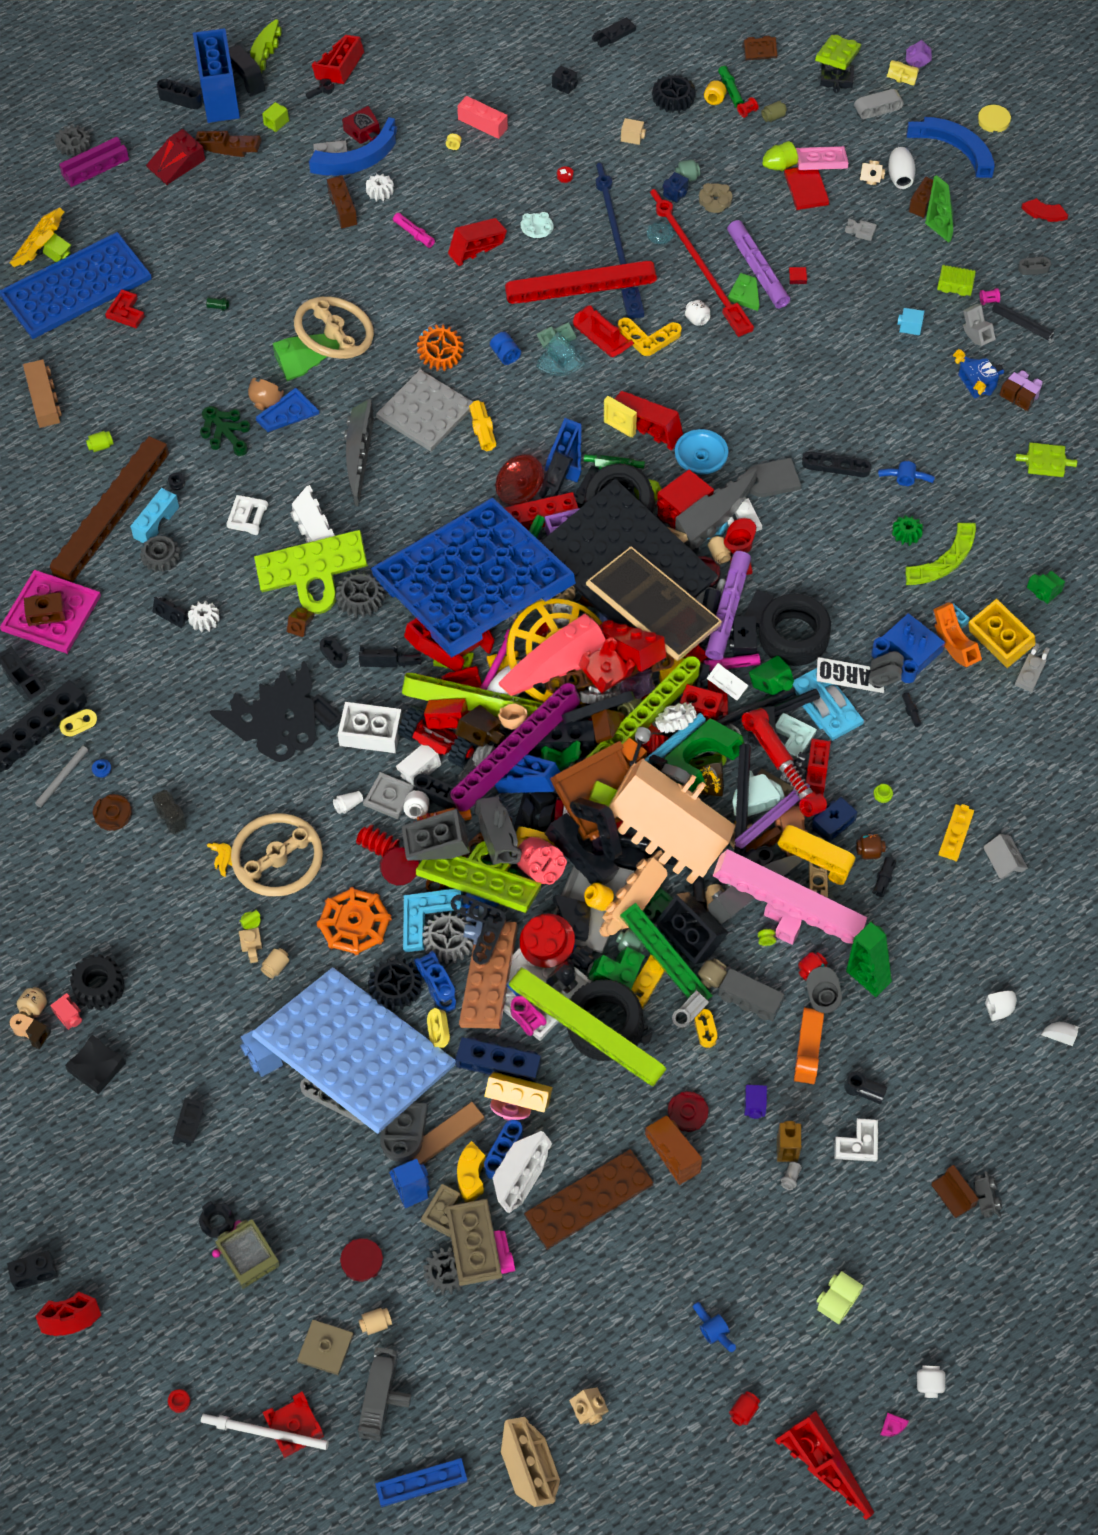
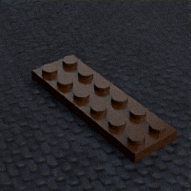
[524,1149,653,1250]

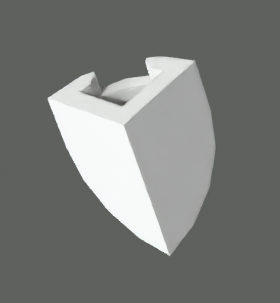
[985,991,1017,1021]
[1041,1022,1079,1046]

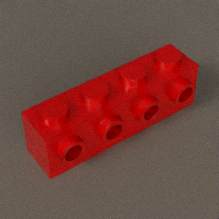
[504,492,578,531]

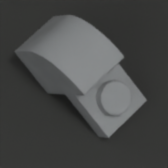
[963,304,996,346]

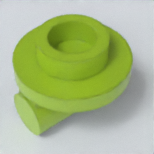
[239,910,261,930]

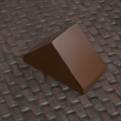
[591,709,625,744]

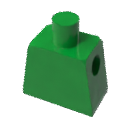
[749,655,794,695]

